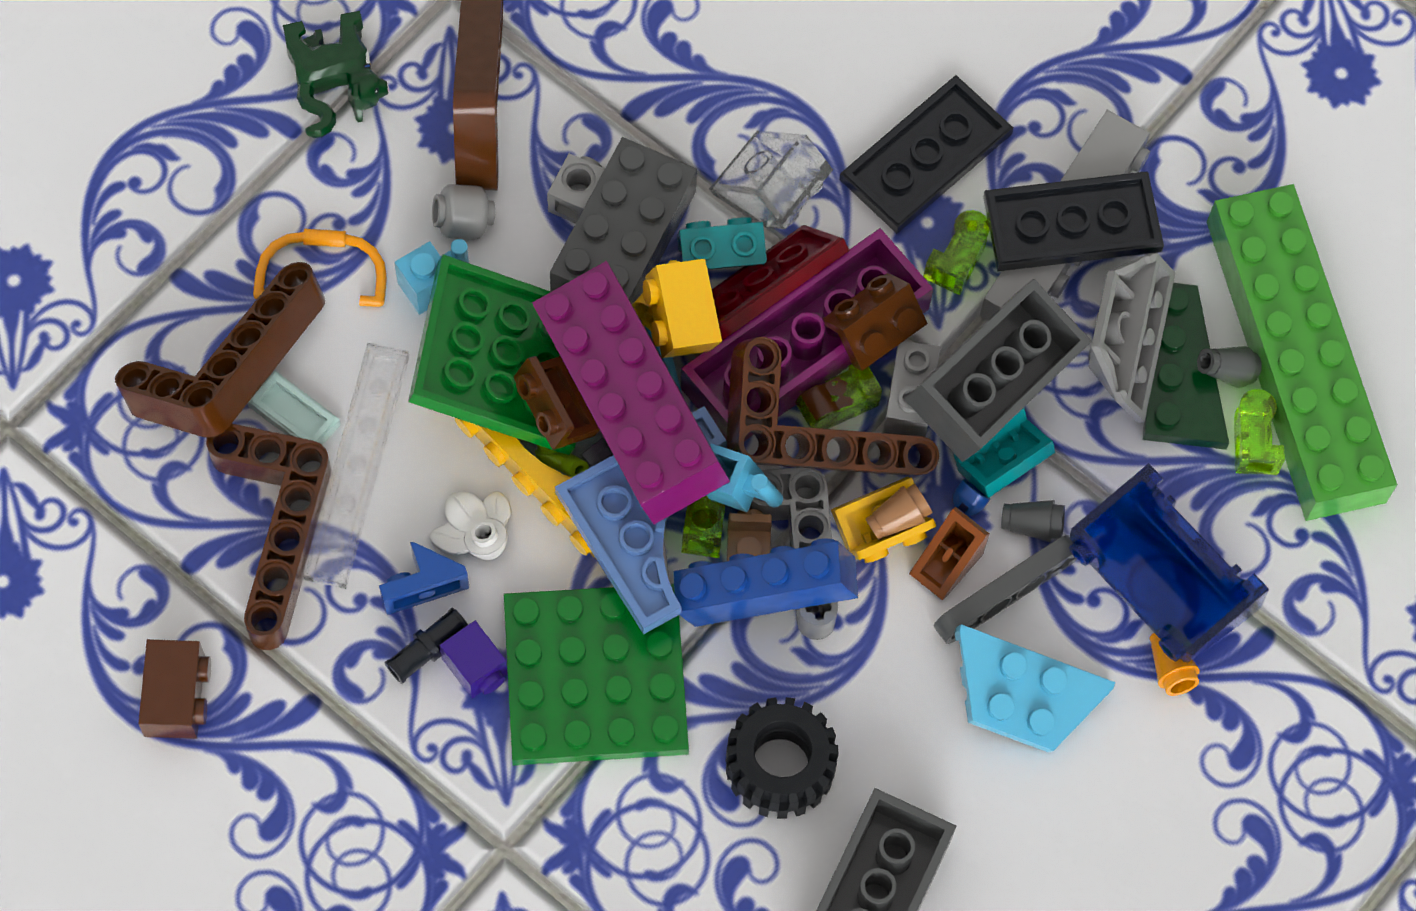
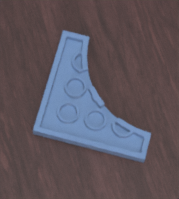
[555,406,727,634]

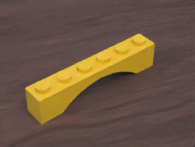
[455,418,597,560]

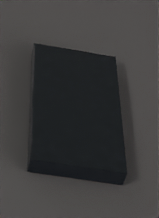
[839,75,1014,234]
[983,171,1164,272]

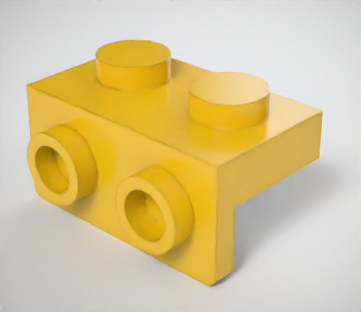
[831,476,937,563]

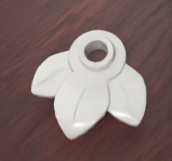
[429,491,511,560]

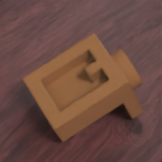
[727,509,772,561]

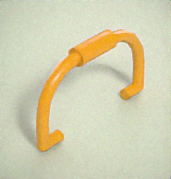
[253,229,387,307]

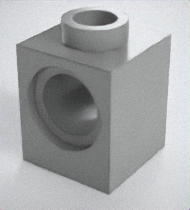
[547,153,605,223]

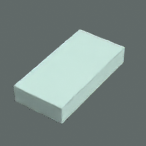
[248,371,341,445]

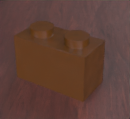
[138,639,211,739]

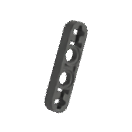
[933,535,1082,644]

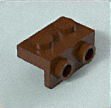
[823,273,928,371]
[513,356,600,450]

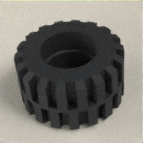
[725,697,838,819]

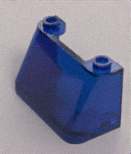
[1069,463,1269,663]

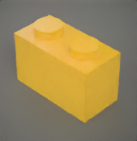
[643,259,722,358]

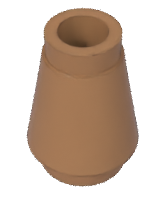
[865,484,933,541]

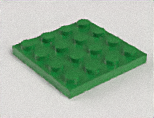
[408,254,576,455]
[504,584,689,766]

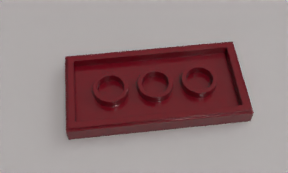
[712,225,850,341]

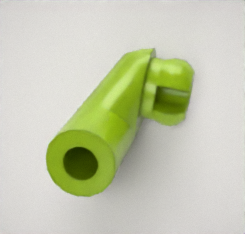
[535,445,589,477]

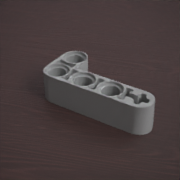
[749,467,838,640]

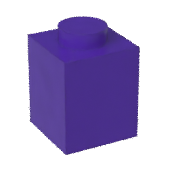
[439,620,508,699]

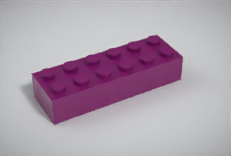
[680,228,933,442]
[532,261,730,524]

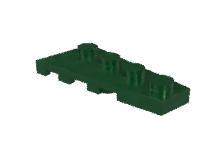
[1142,283,1229,450]

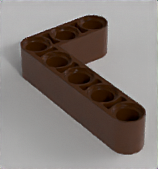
[453,0,503,191]
[115,262,325,438]
[726,337,939,476]
[206,424,332,650]

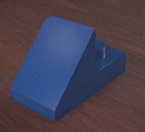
[379,542,469,615]

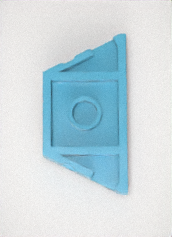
[955,624,1115,752]

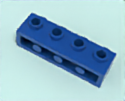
[673,538,858,627]

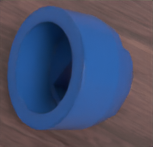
[952,479,990,516]

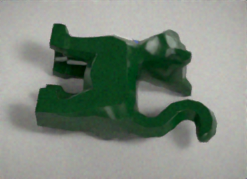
[283,11,389,138]

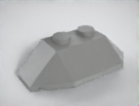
[1089,253,1175,422]

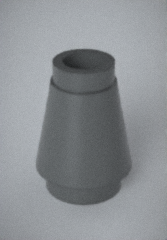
[1197,346,1261,388]
[1001,500,1065,542]

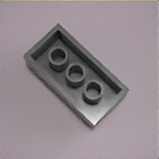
[550,137,697,304]
[904,279,1092,462]
[816,788,956,911]

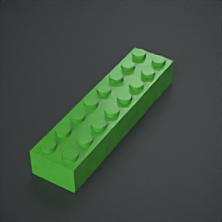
[1206,184,1398,521]

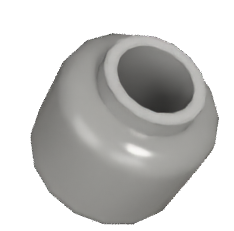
[432,184,495,239]

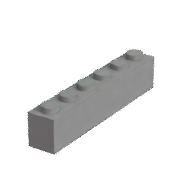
[980,110,1150,320]

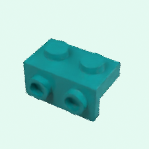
[677,217,767,270]
[953,408,1056,498]

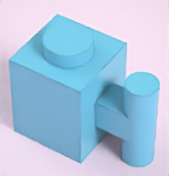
[394,239,469,315]
[706,443,783,512]

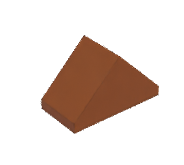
[909,507,990,600]

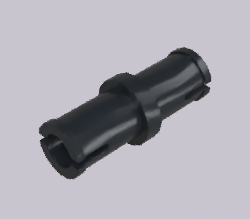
[384,607,468,684]

